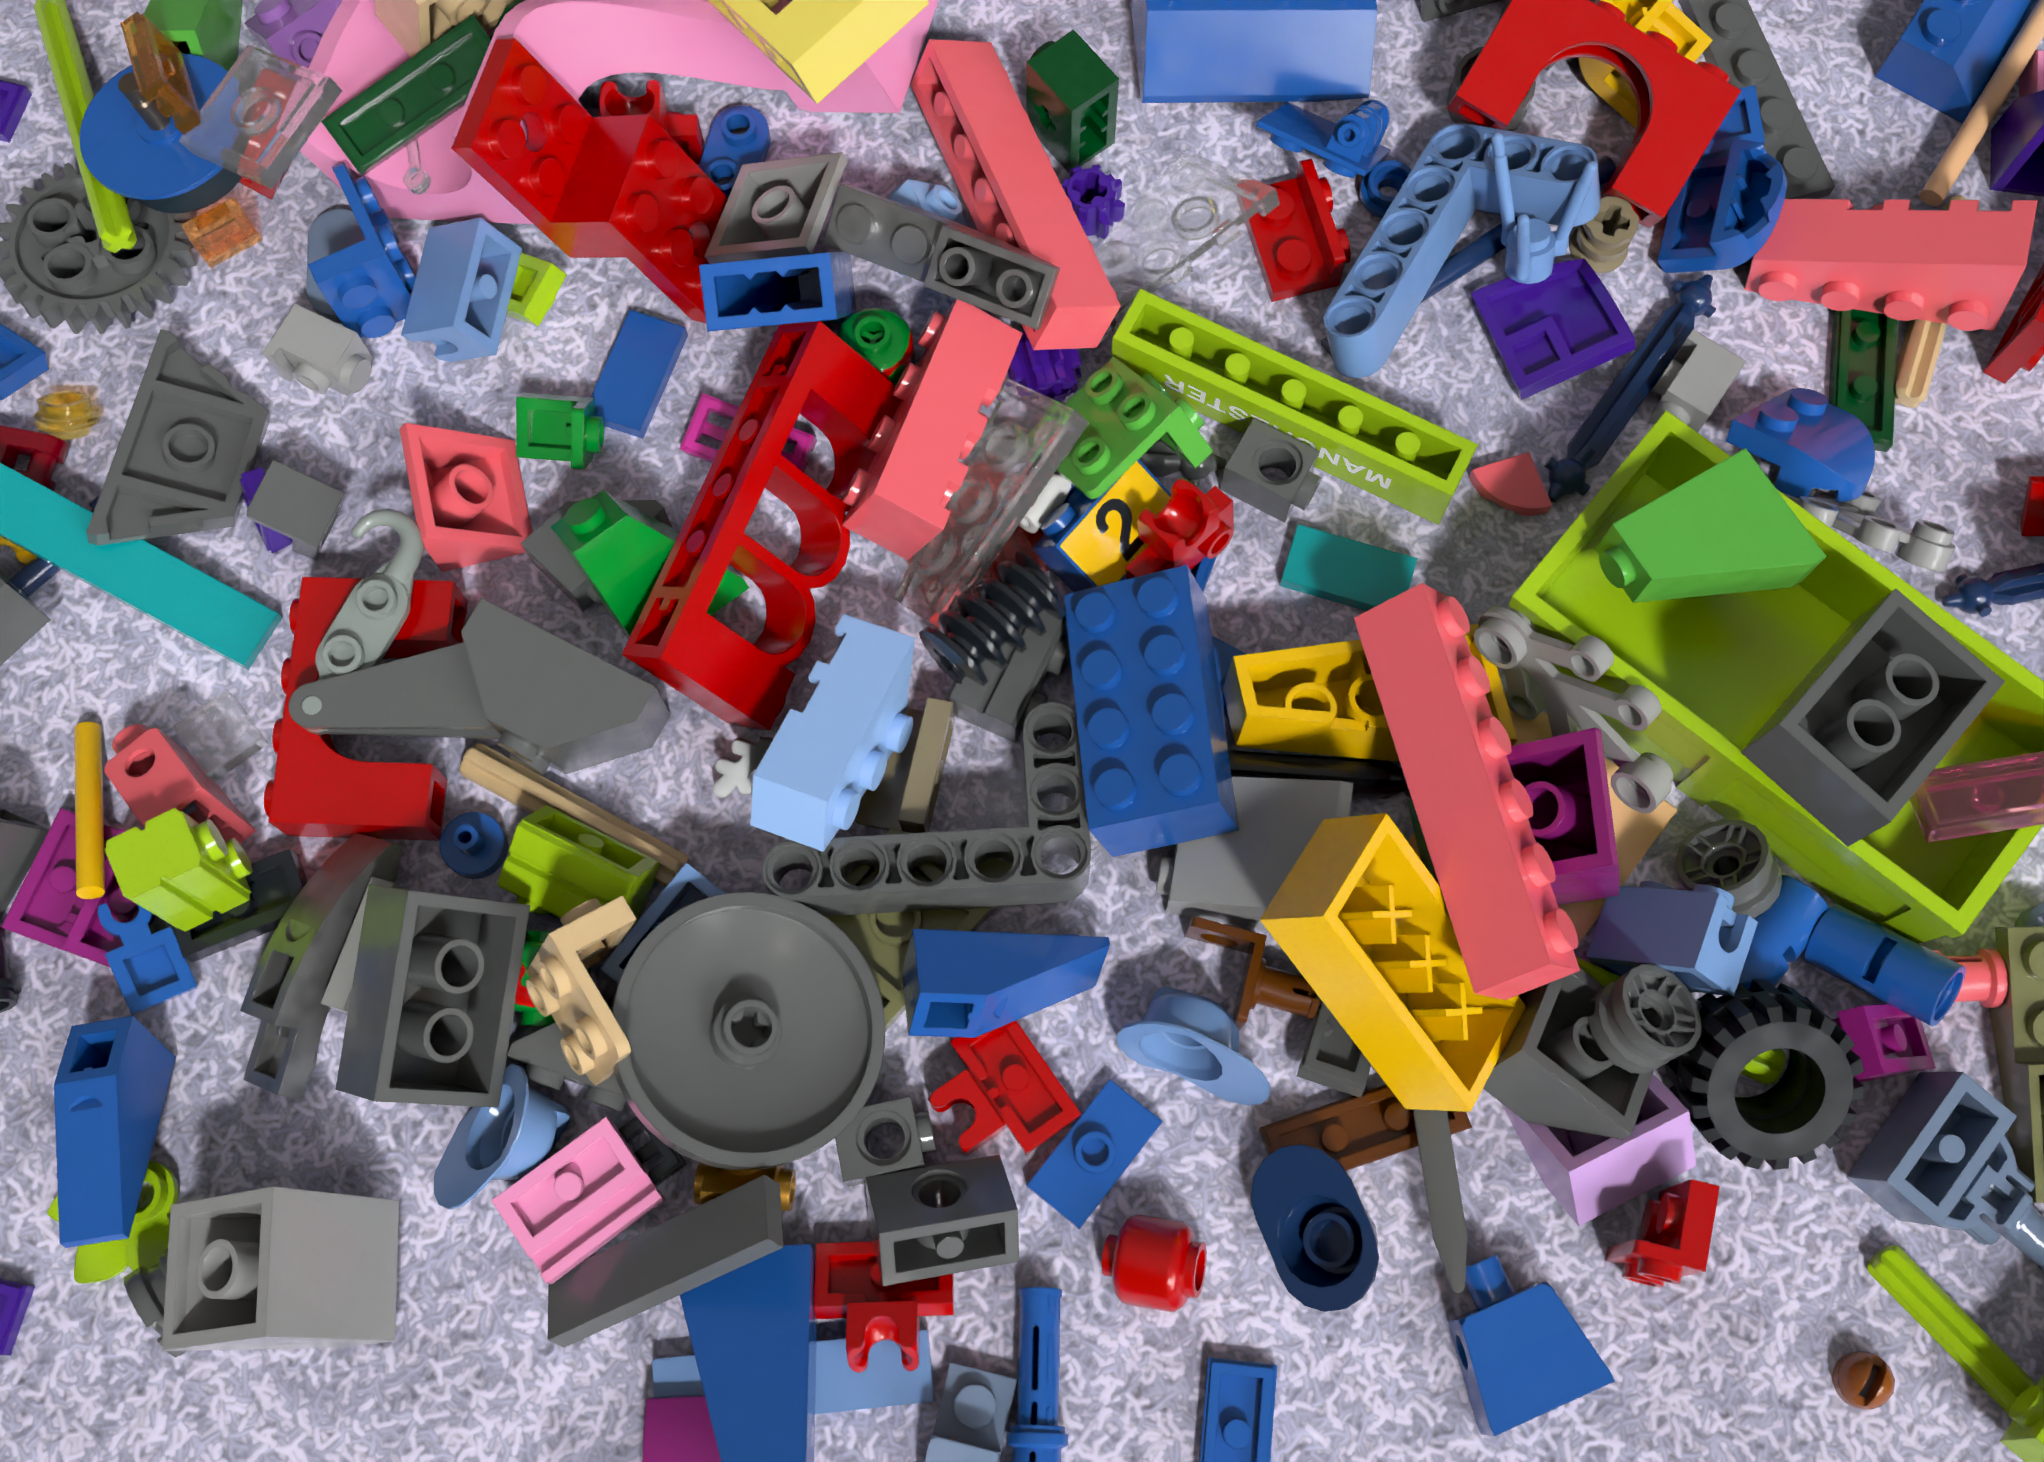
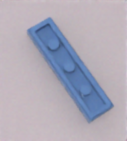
[652,1330,935,1414]

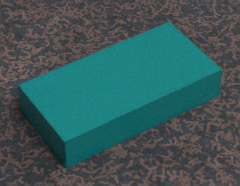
[1279,524,1418,611]

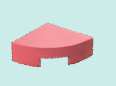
[1469,452,1552,516]

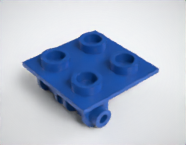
[1256,100,1391,178]

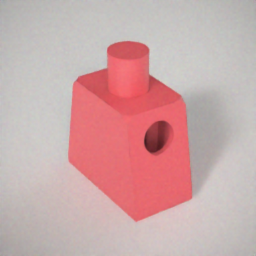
[104,724,256,844]

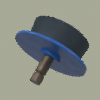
[79,53,251,213]

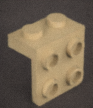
[526,895,636,1085]

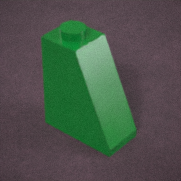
[550,490,749,640]

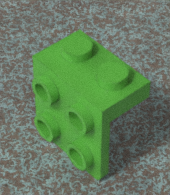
[1030,356,1213,499]

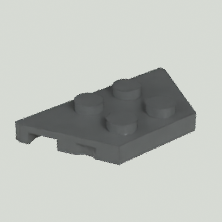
[86,329,269,546]

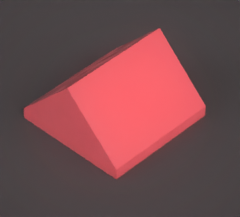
[399,423,532,572]

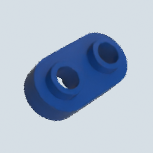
[699,106,771,198]

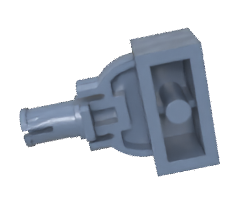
[1846,1072,2044,1272]

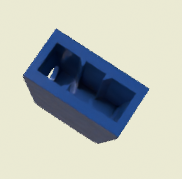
[1448,1254,1615,1436]

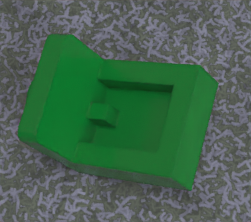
[516,392,605,470]

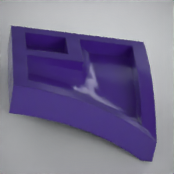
[1471,258,1635,400]

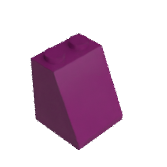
[1506,727,1620,906]

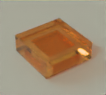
[181,197,263,268]

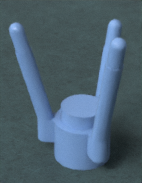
[1491,132,1597,284]

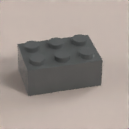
[1741,588,2005,847]
[335,884,530,1108]

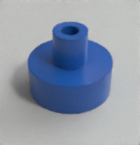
[439,812,509,879]

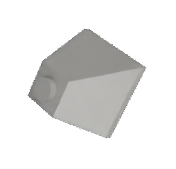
[704,152,848,264]

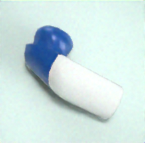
[1012,473,1082,533]

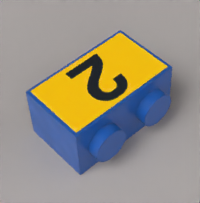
[1032,459,1171,592]

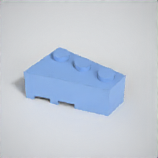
[750,614,915,852]

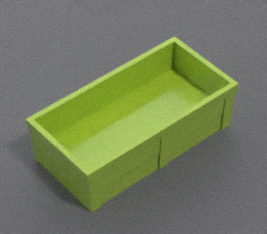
[1508,410,2044,944]

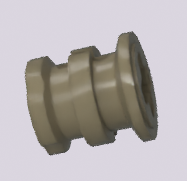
[1569,196,1639,274]

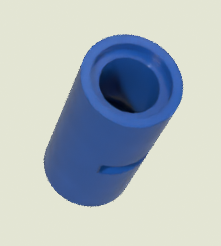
[1739,875,1829,990]
[1805,904,1966,1027]

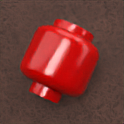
[1101,1214,1207,1312]

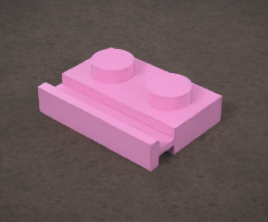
[491,1117,666,1284]

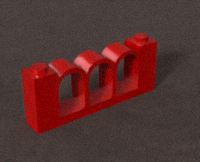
[621,321,901,731]

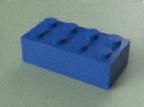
[1064,565,1239,857]

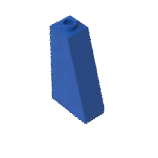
[699,252,856,332]
[680,1244,817,1462]

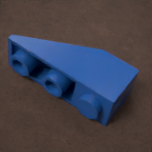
[902,929,1110,1038]
[54,1015,176,1248]

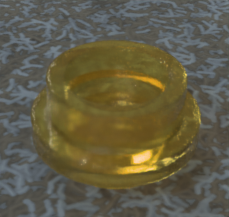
[33,391,101,440]

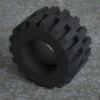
[1665,979,1864,1170]

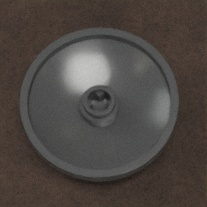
[610,892,886,1171]

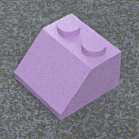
[1501,1074,1696,1226]

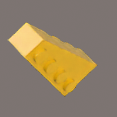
[1222,624,1518,762]

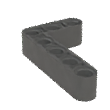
[762,702,1091,916]

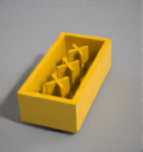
[1259,813,1526,1112]

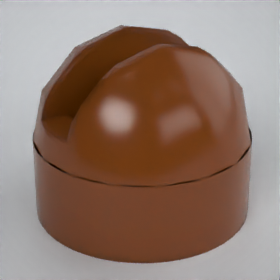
[1832,1351,1895,1409]

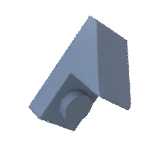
[925,1362,1017,1462]

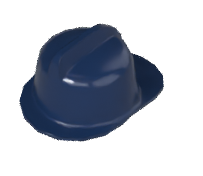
[1251,1144,1379,1312]

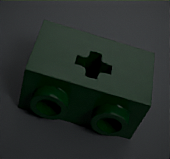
[1026,29,1119,173]

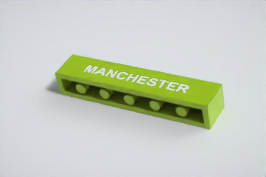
[1111,288,1478,525]

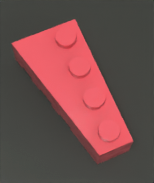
[1745,199,2038,331]
[842,299,1023,560]

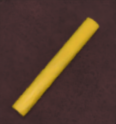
[74,722,105,899]

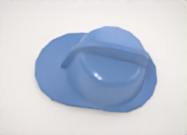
[1116,987,1271,1105]
[434,1064,570,1210]

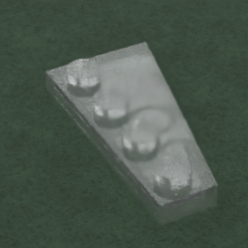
[1082,150,1280,352]
[894,377,1089,630]

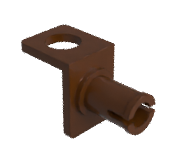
[1184,917,1320,1031]

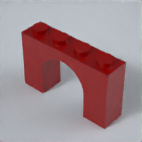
[1446,0,1741,229]
[264,577,468,841]

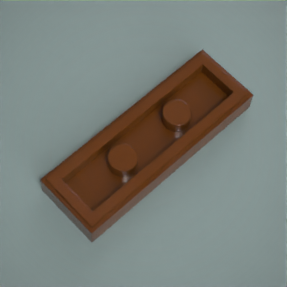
[1258,1084,1472,1171]

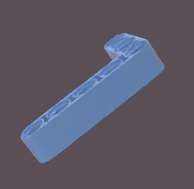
[1323,123,1601,378]

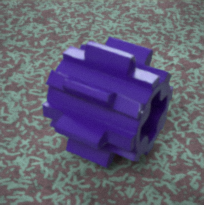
[1062,164,1125,240]
[1008,331,1083,406]

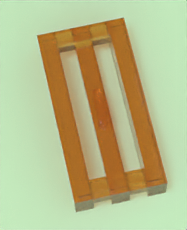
[120,11,201,135]

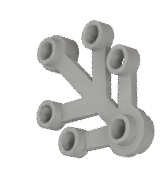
[1766,475,1956,572]
[1474,606,1673,813]

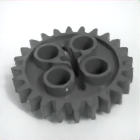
[0,163,200,334]

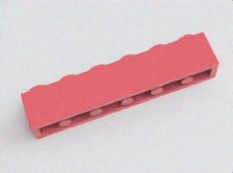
[910,39,1121,350]
[1354,583,1580,1000]

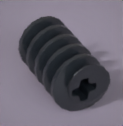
[919,550,1065,686]

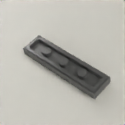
[547,1175,784,1348]

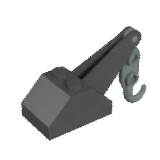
[288,508,671,775]

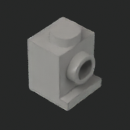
[262,303,373,396]
[1651,329,1746,432]

